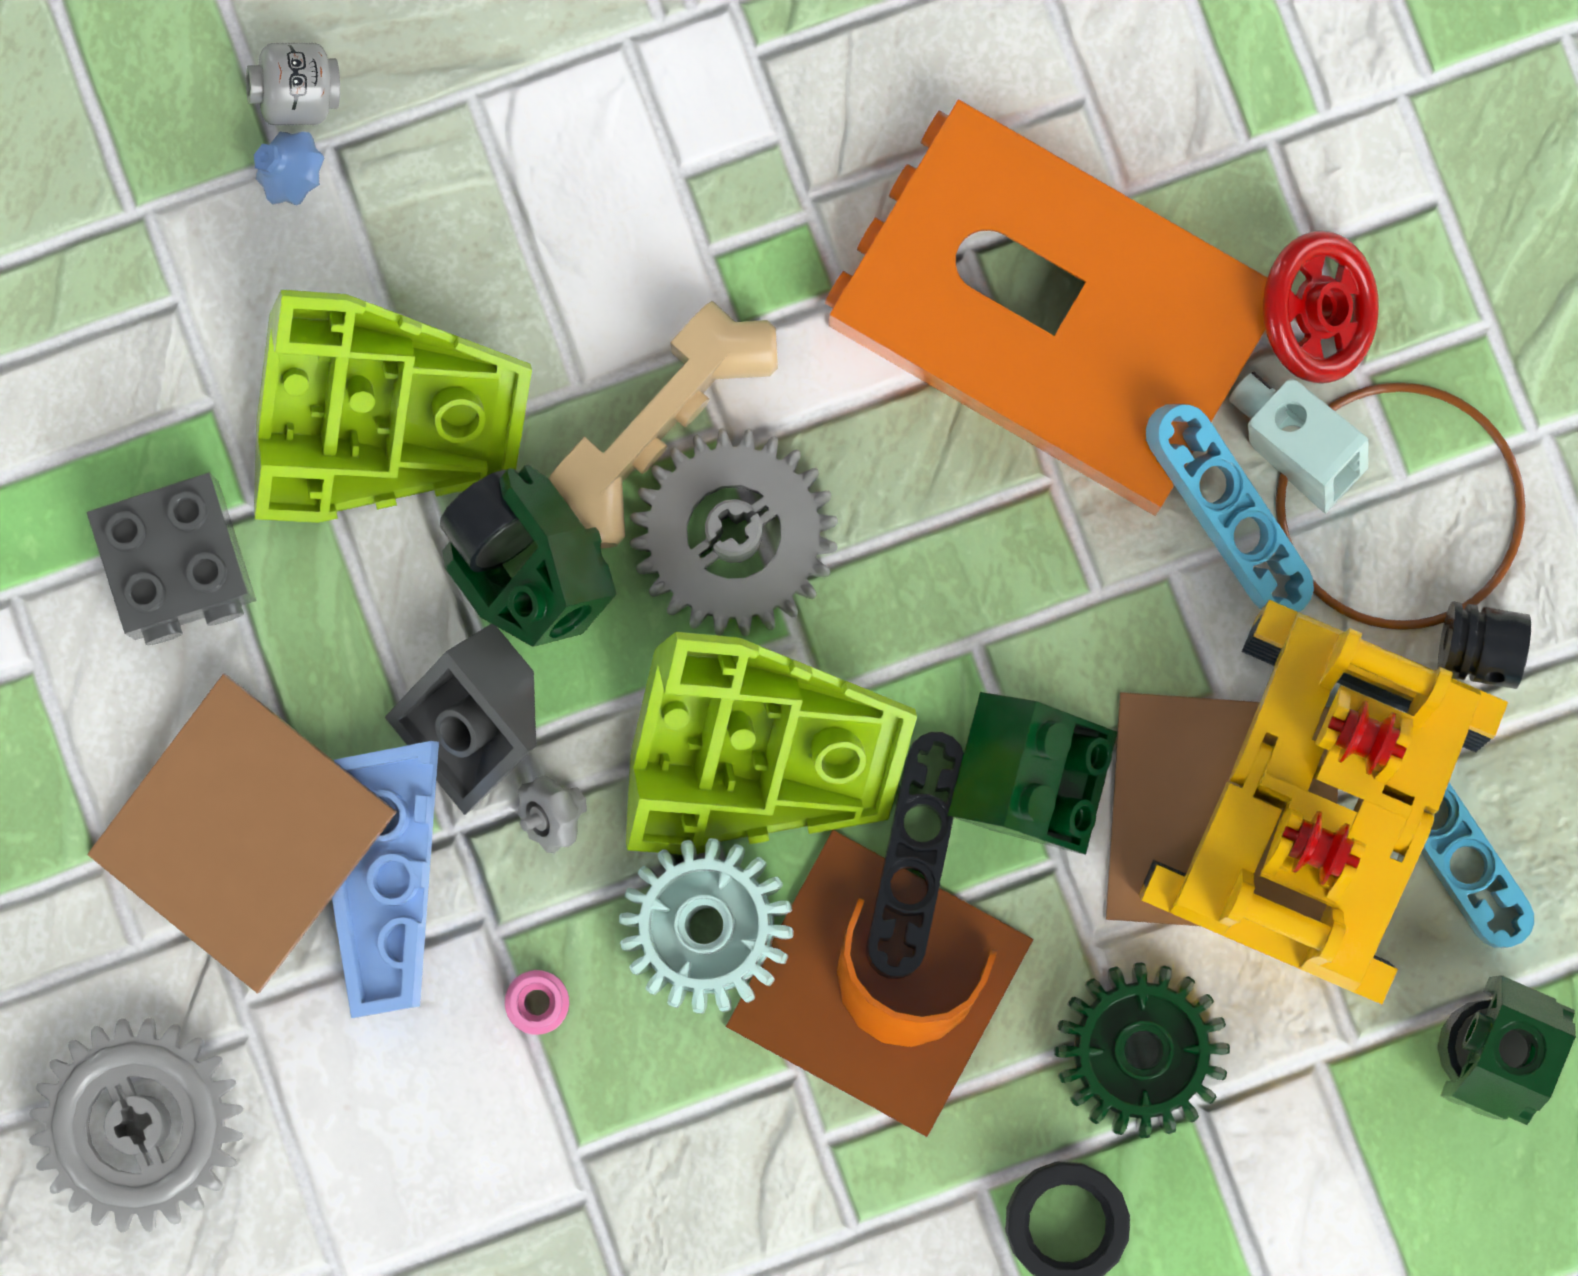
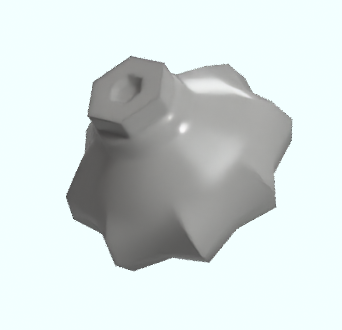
[517,776,587,853]

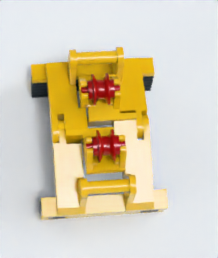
[1138,600,1508,1005]

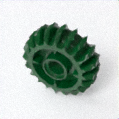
[1054,962,1230,1138]

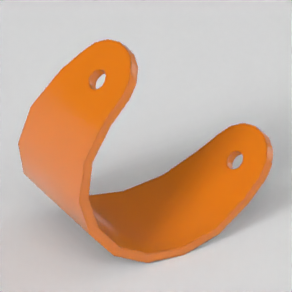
[837,898,997,1047]

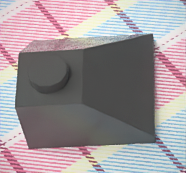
[385,624,536,815]

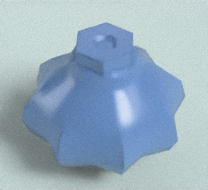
[254,131,325,205]

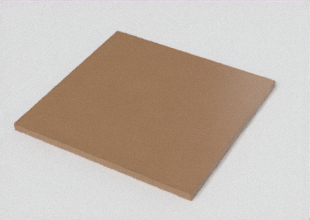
[87,674,397,994]
[1106,692,1338,926]

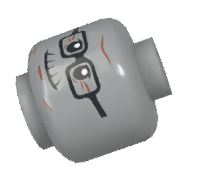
[246,43,340,125]

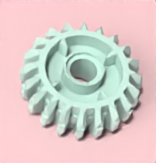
[619,838,794,1014]

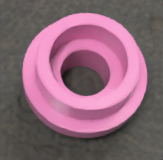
[505,970,569,1035]

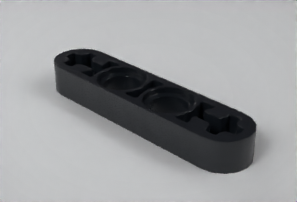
[866,732,964,979]

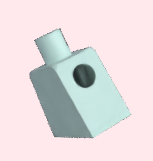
[1229,372,1368,514]

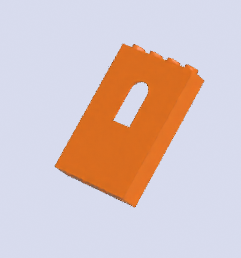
[825,99,1268,516]

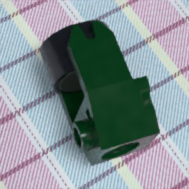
[440,465,616,647]
[1438,975,1576,1125]

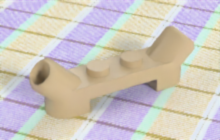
[548,301,778,549]

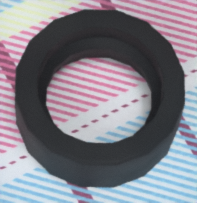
[1005,1161,1130,1276]

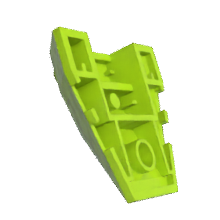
[254,289,532,523]
[626,632,917,855]

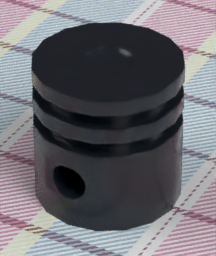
[1438,601,1531,689]

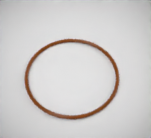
[1276,383,1526,630]

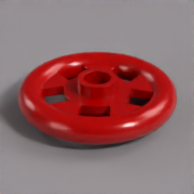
[1263,231,1379,384]

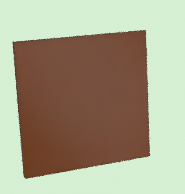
[726,830,1034,1137]

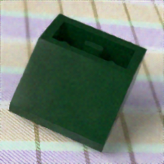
[948,692,1118,855]

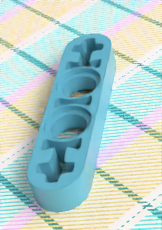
[1146,404,1314,612]
[1421,783,1534,948]

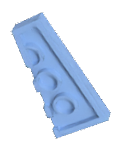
[332,741,439,1018]

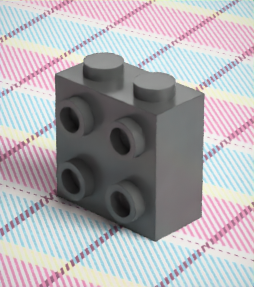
[87,472,256,645]

